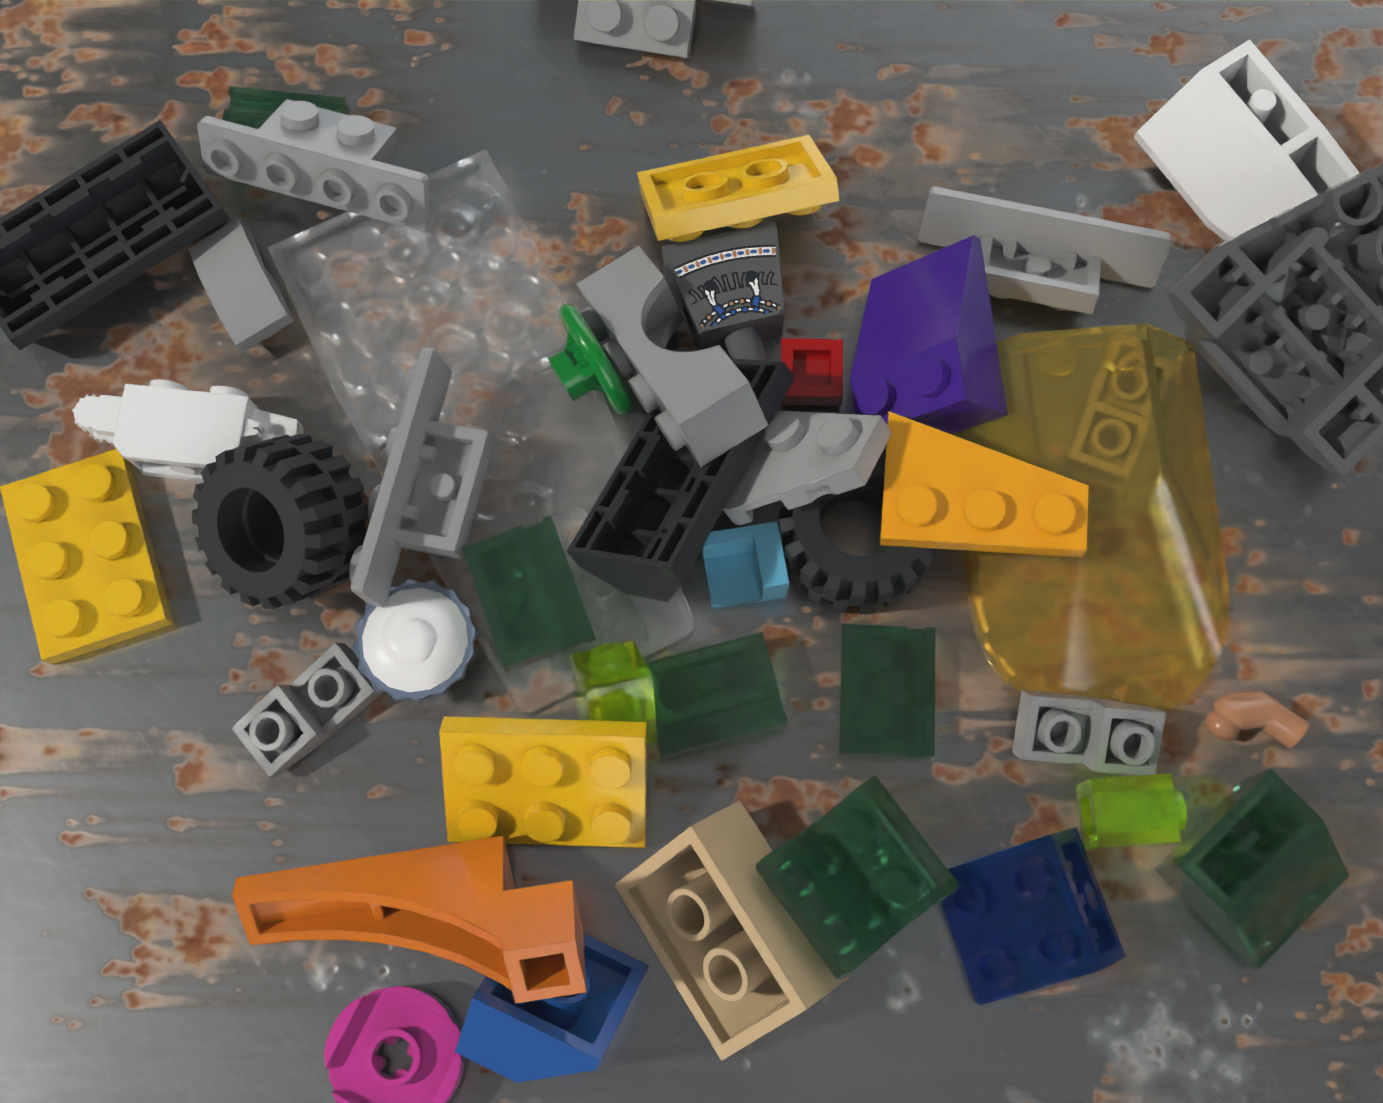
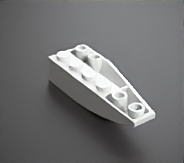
[1134,39,1360,241]

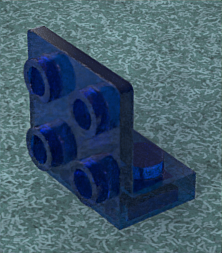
[933,827,1126,1005]

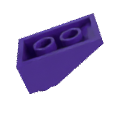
[850,235,1008,434]

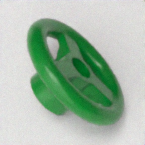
[547,303,632,415]

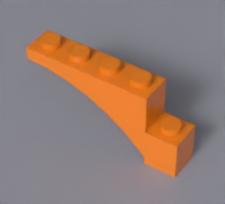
[232,836,586,1004]

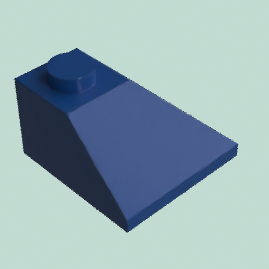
[455,934,649,1083]

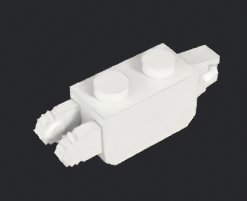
[72,379,304,482]

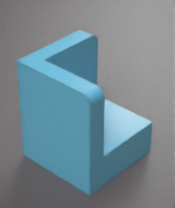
[701,521,789,609]

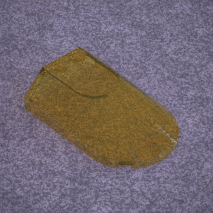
[951,323,1230,712]

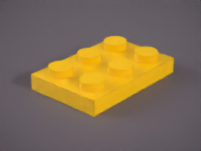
[637,135,839,242]
[0,449,174,665]
[439,716,647,848]

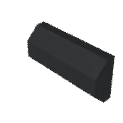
[0,120,229,350]
[567,358,794,602]

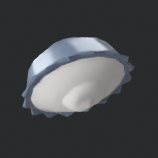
[351,578,479,703]

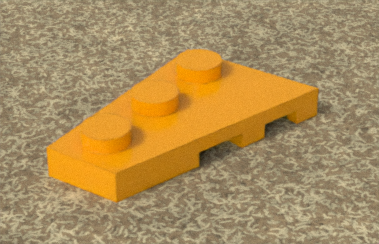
[880,411,1089,558]

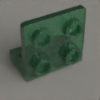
[756,775,960,979]

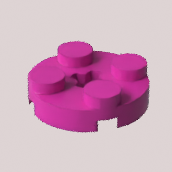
[324,986,465,1103]

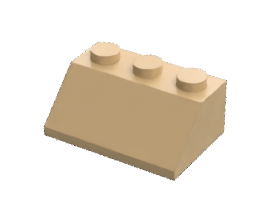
[614,800,852,1061]

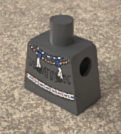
[662,221,784,361]

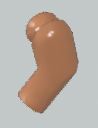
[1205,690,1310,749]

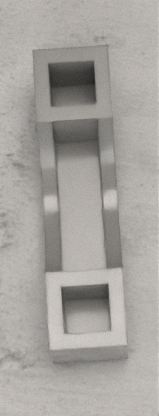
[576,245,769,467]

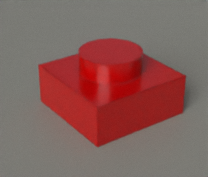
[780,338,843,406]

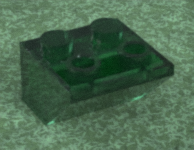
[1154,769,1349,970]

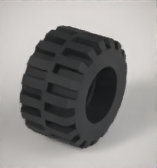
[192,434,369,609]
[778,446,937,614]

